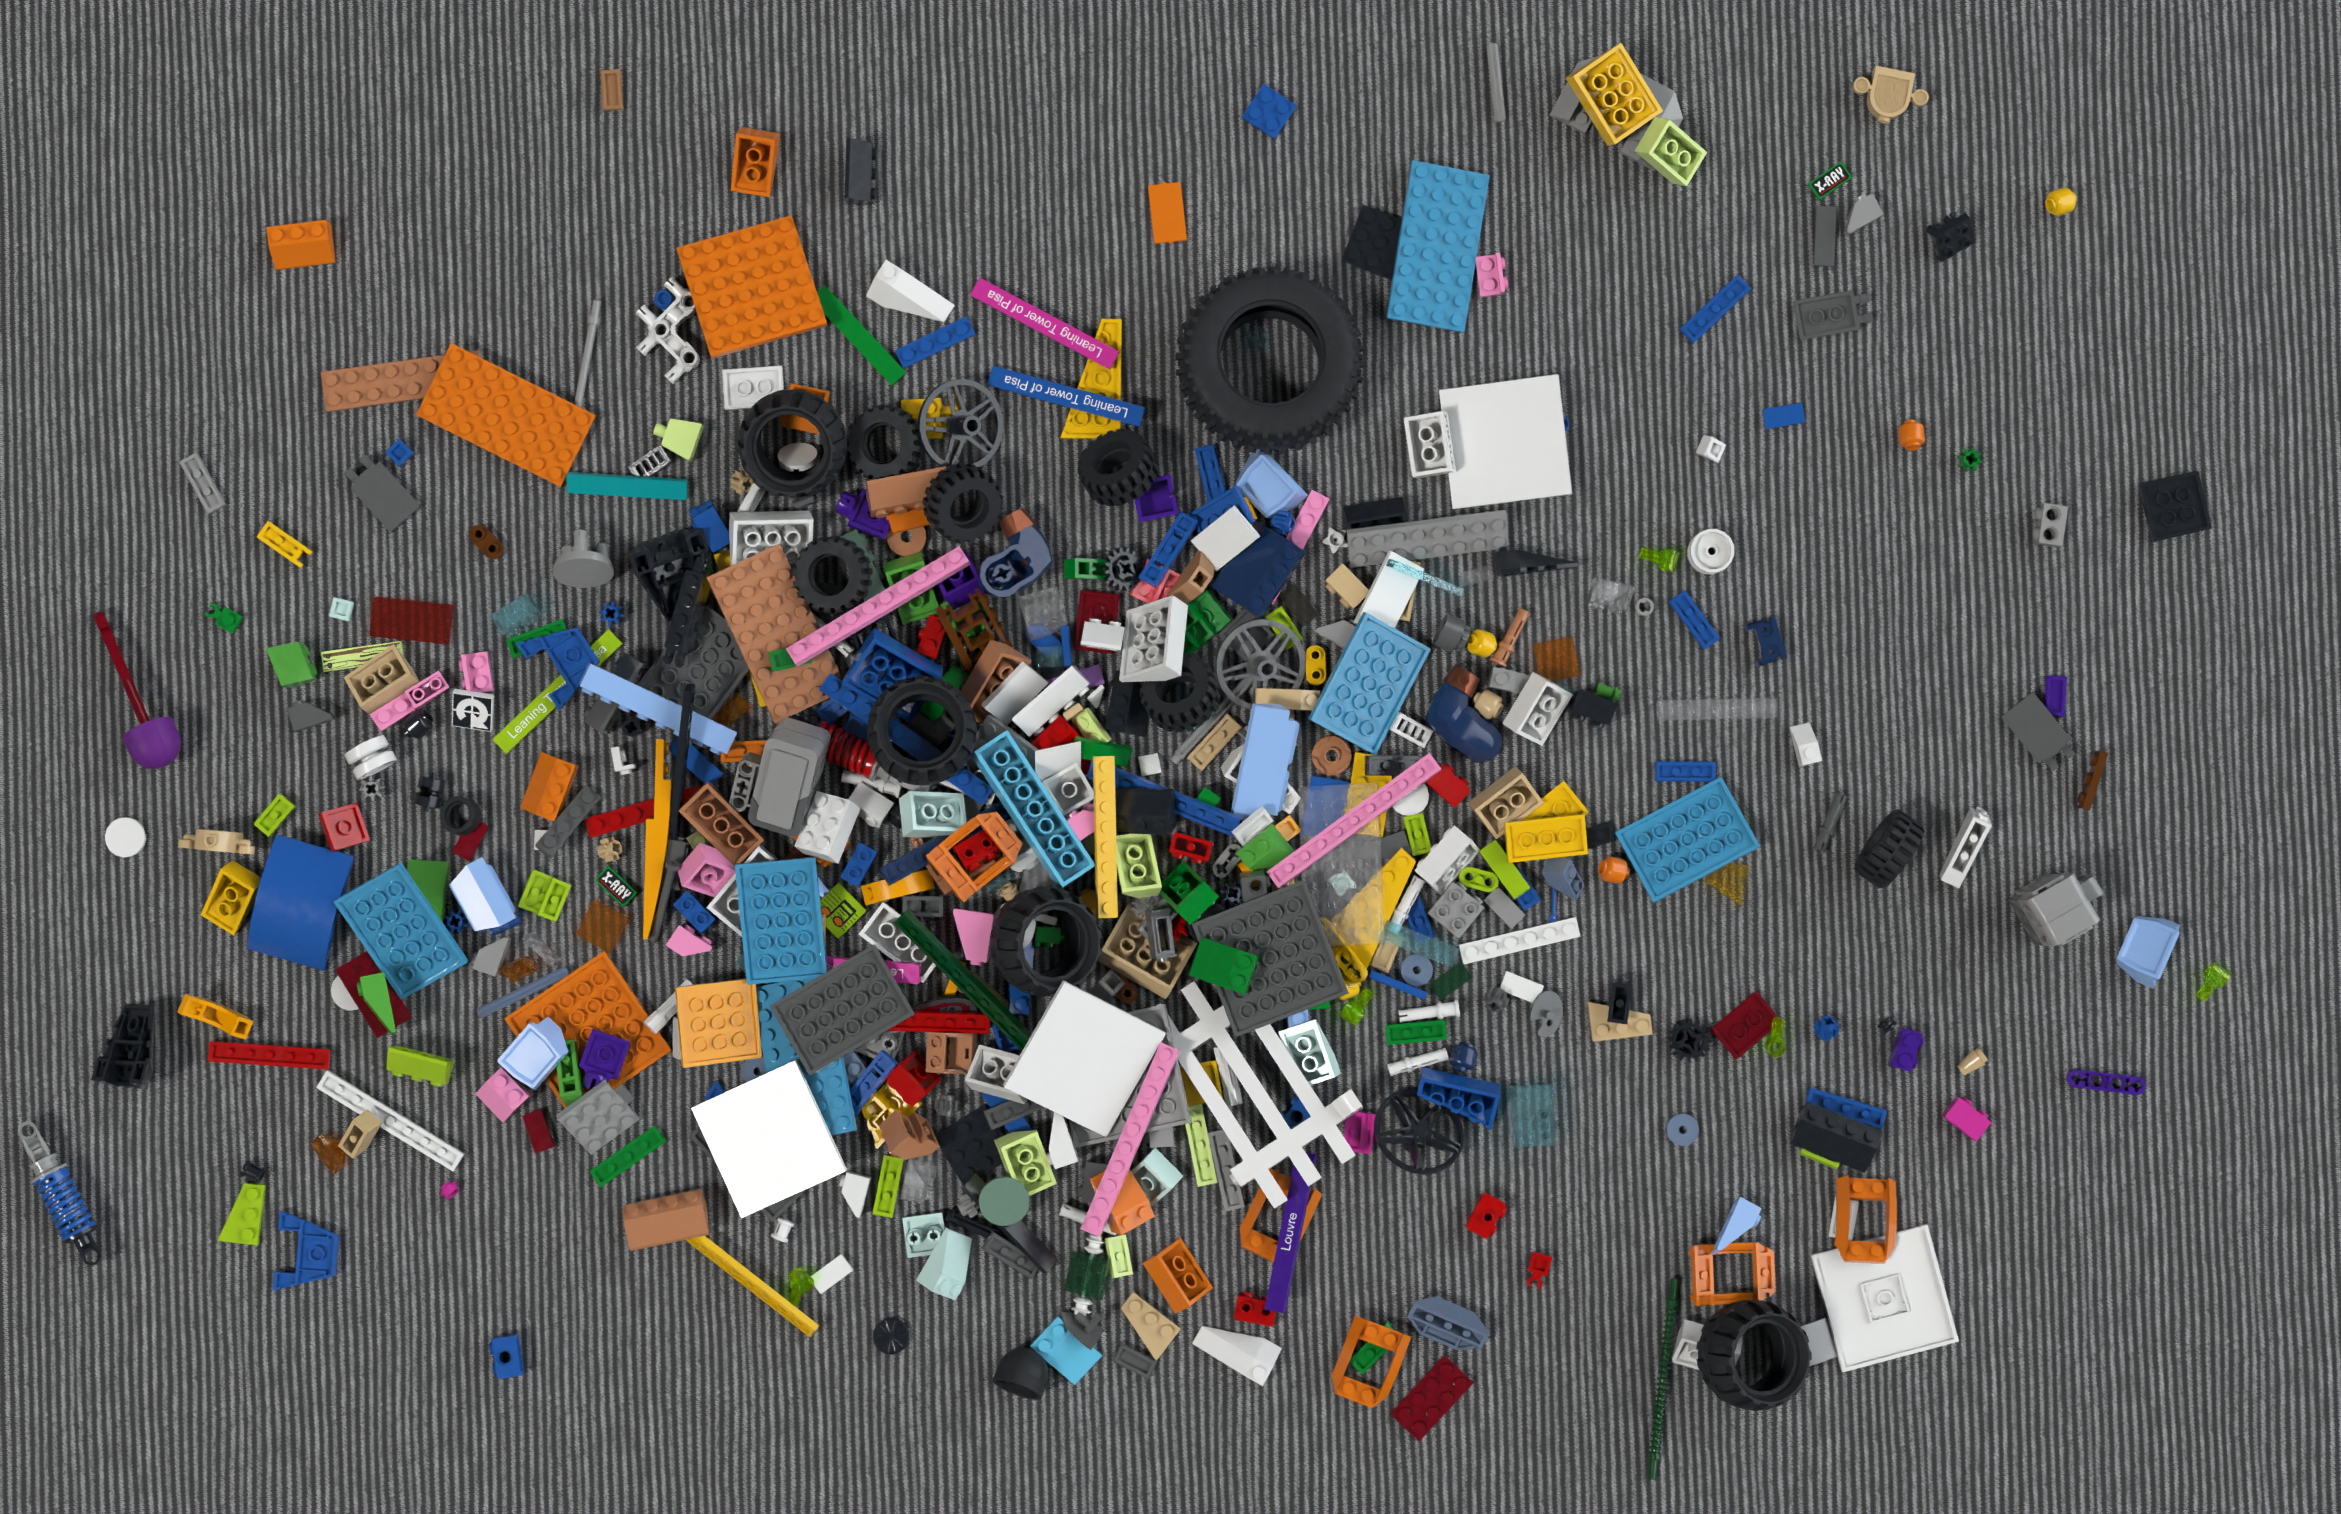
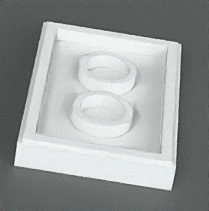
[722,366,784,410]
[1191,505,1260,571]
[981,661,1048,726]

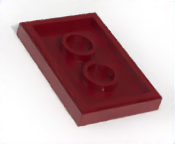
[1073,590,1120,654]
[1710,990,1782,1060]

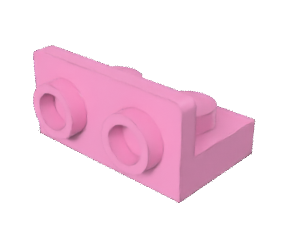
[1475,252,1508,298]
[459,651,494,693]

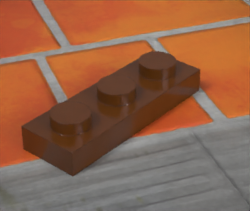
[2077,750,2108,810]

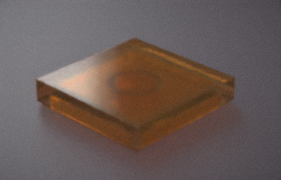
[1532,637,1580,682]
[575,899,630,954]

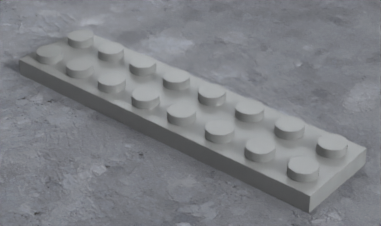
[1346,510,1509,568]

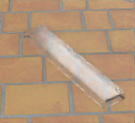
[1656,698,1778,721]

